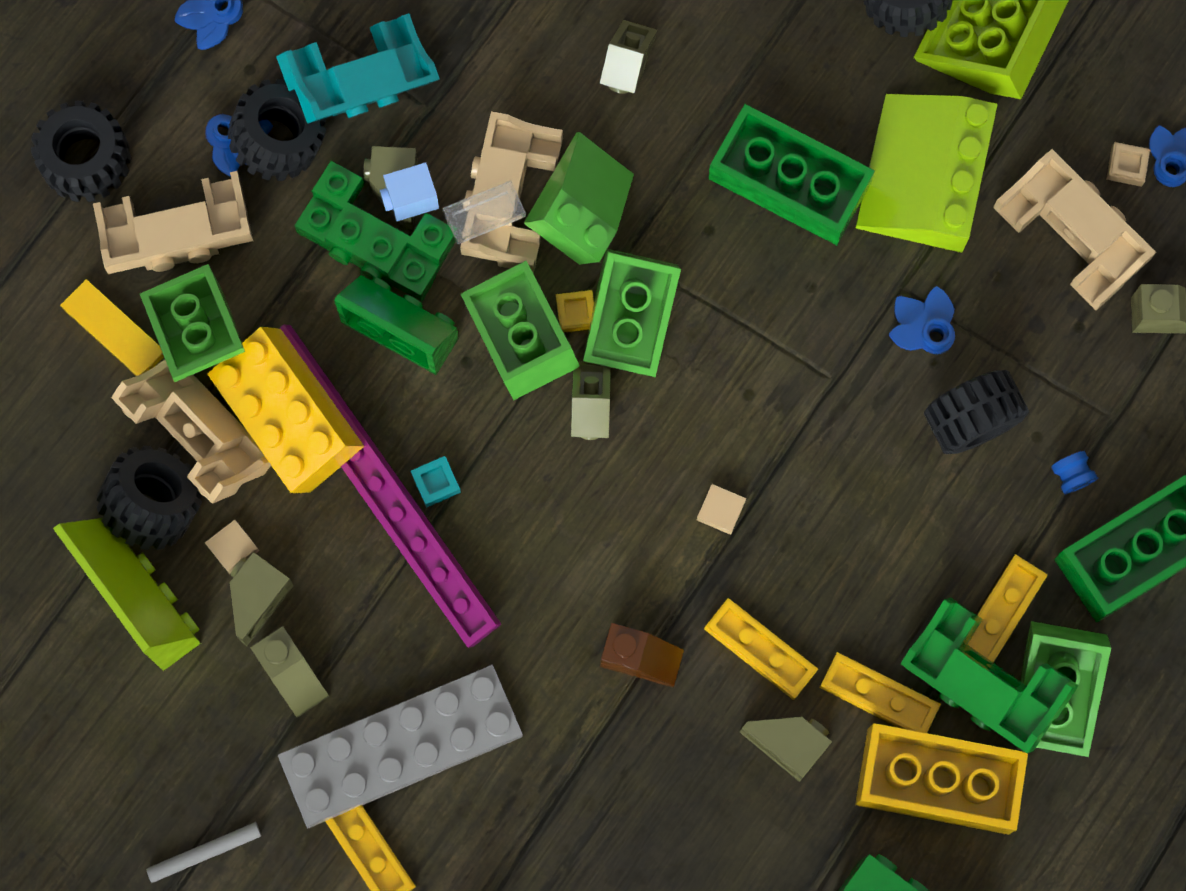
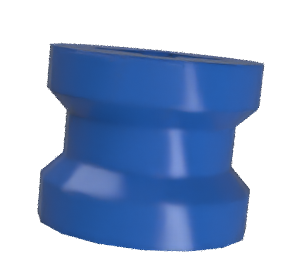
[1051,451,1098,494]

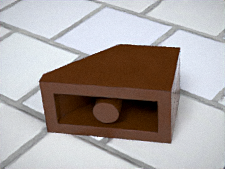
[600,623,684,688]

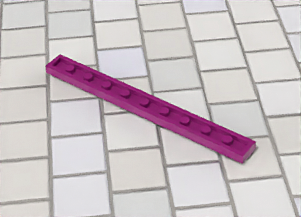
[279,324,501,648]

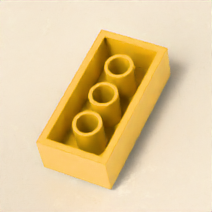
[207,327,364,493]
[855,723,1028,835]

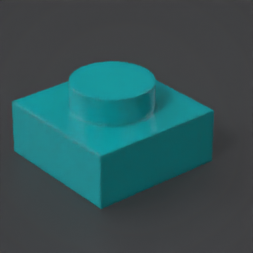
[411,456,461,508]

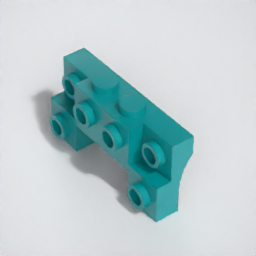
[276,13,440,124]

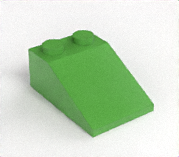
[524,132,634,265]
[583,249,681,377]
[461,260,580,400]
[140,264,245,382]
[1020,621,1111,757]

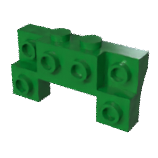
[294,161,458,302]
[901,598,1079,754]

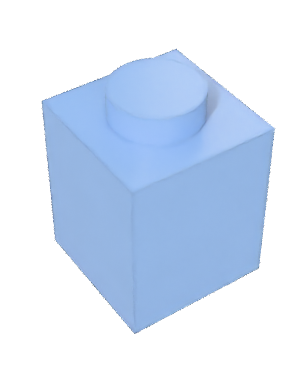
[380,162,439,221]

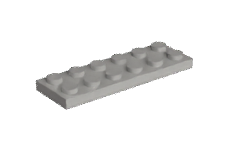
[278,665,523,829]

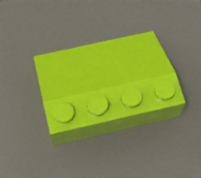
[914,0,1069,99]
[856,94,998,253]
[53,518,201,671]

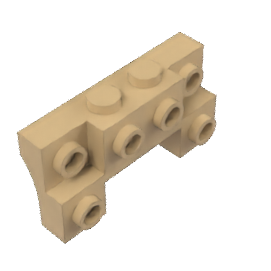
[460,111,563,273]
[993,149,1156,310]
[93,171,253,274]
[111,360,271,503]

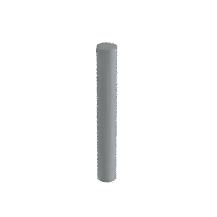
[146,822,262,883]

